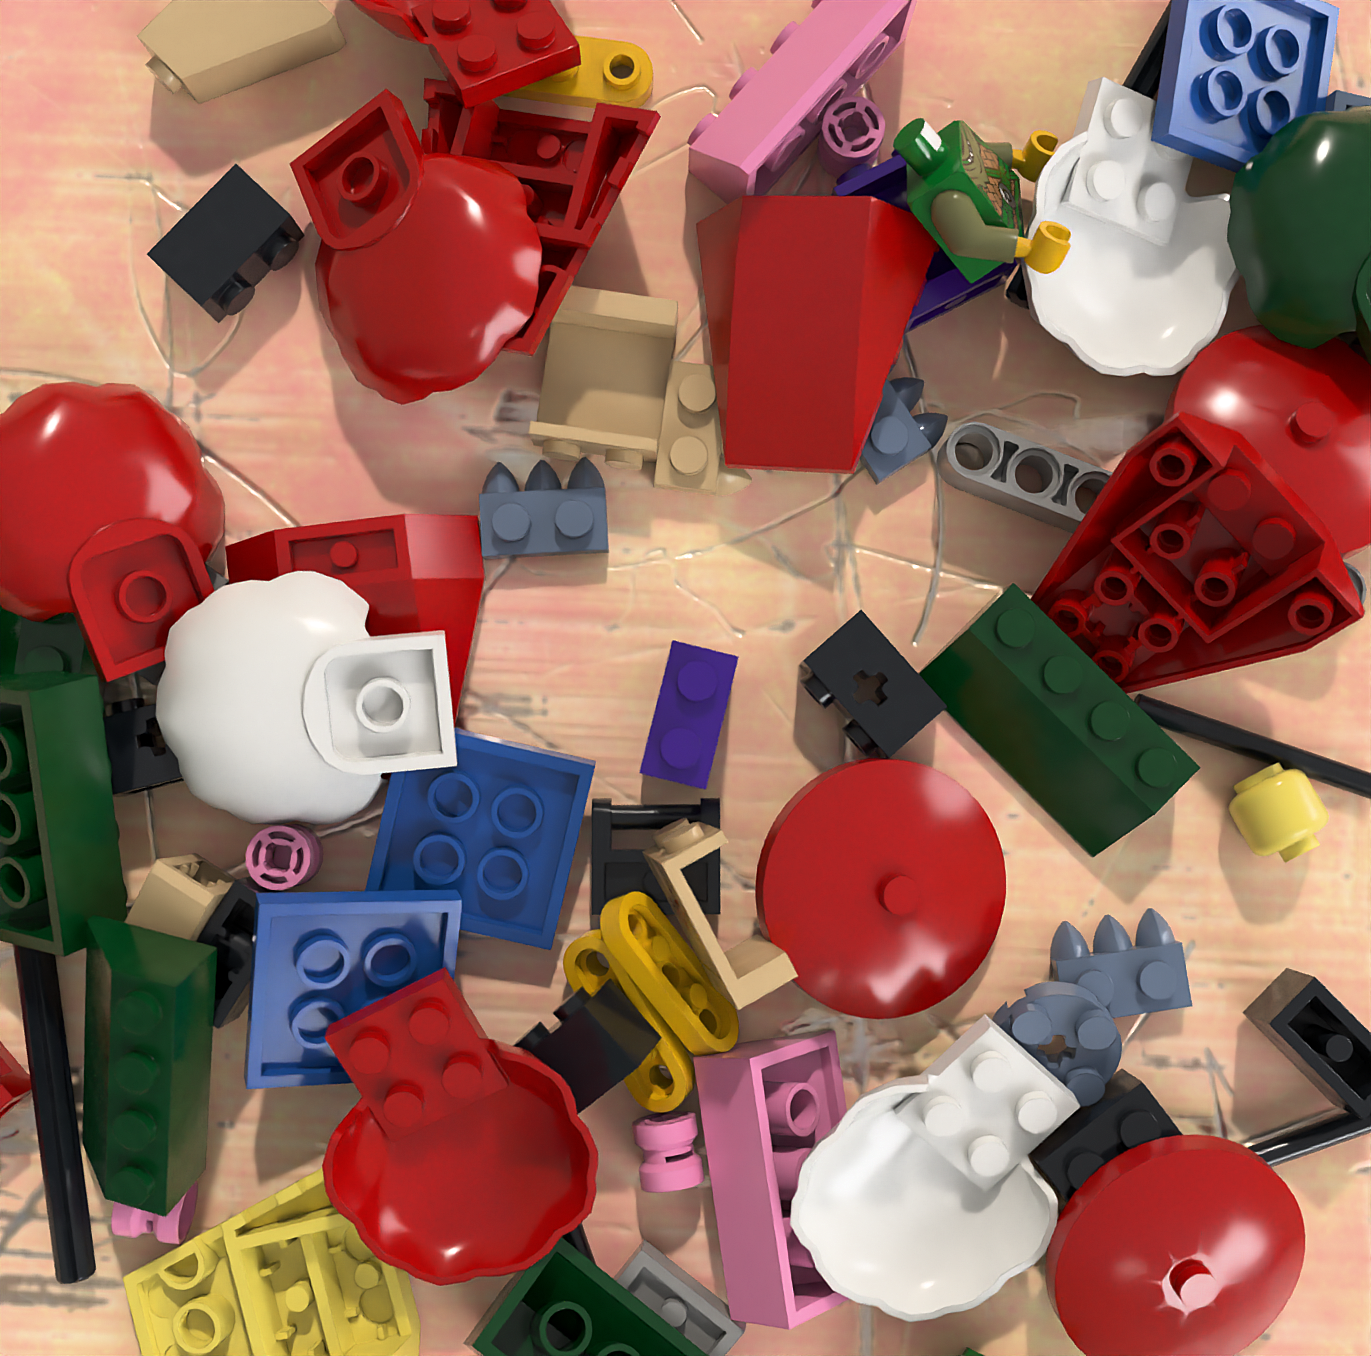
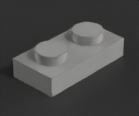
[613,1239,746,1356]

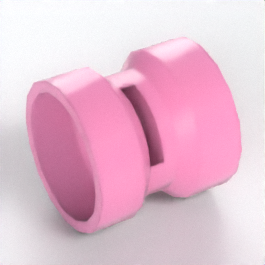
[817,96,885,179]
[246,824,323,890]
[632,1111,705,1193]
[111,1180,198,1245]

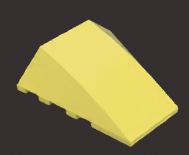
[122,1168,421,1356]

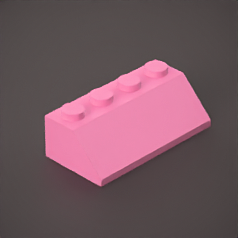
[688,0,917,205]
[693,1030,849,1330]

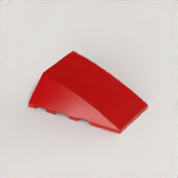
[421,78,661,357]
[696,195,940,474]

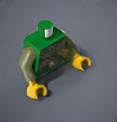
[893,118,1071,284]

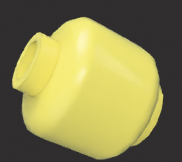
[1228,763,1329,863]

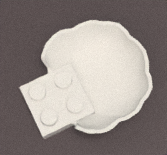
[1020,77,1241,377]
[155,571,457,825]
[790,1014,1080,1322]

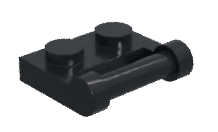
[592,798,721,915]

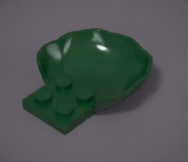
[1227,105,1371,365]

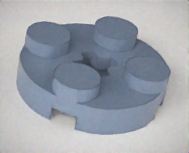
[992,981,1122,1106]

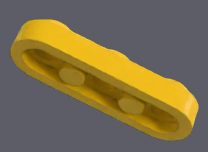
[501,35,654,109]
[600,892,739,1056]
[563,929,696,1113]

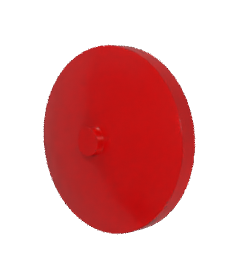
[1164,325,1371,560]
[755,758,1006,1019]
[1045,1134,1306,1356]

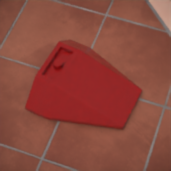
[1030,411,1365,694]
[225,514,486,782]

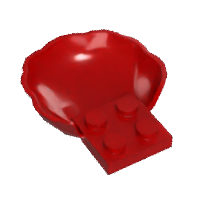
[350,0,581,109]
[289,89,542,405]
[0,381,225,682]
[322,967,599,1286]

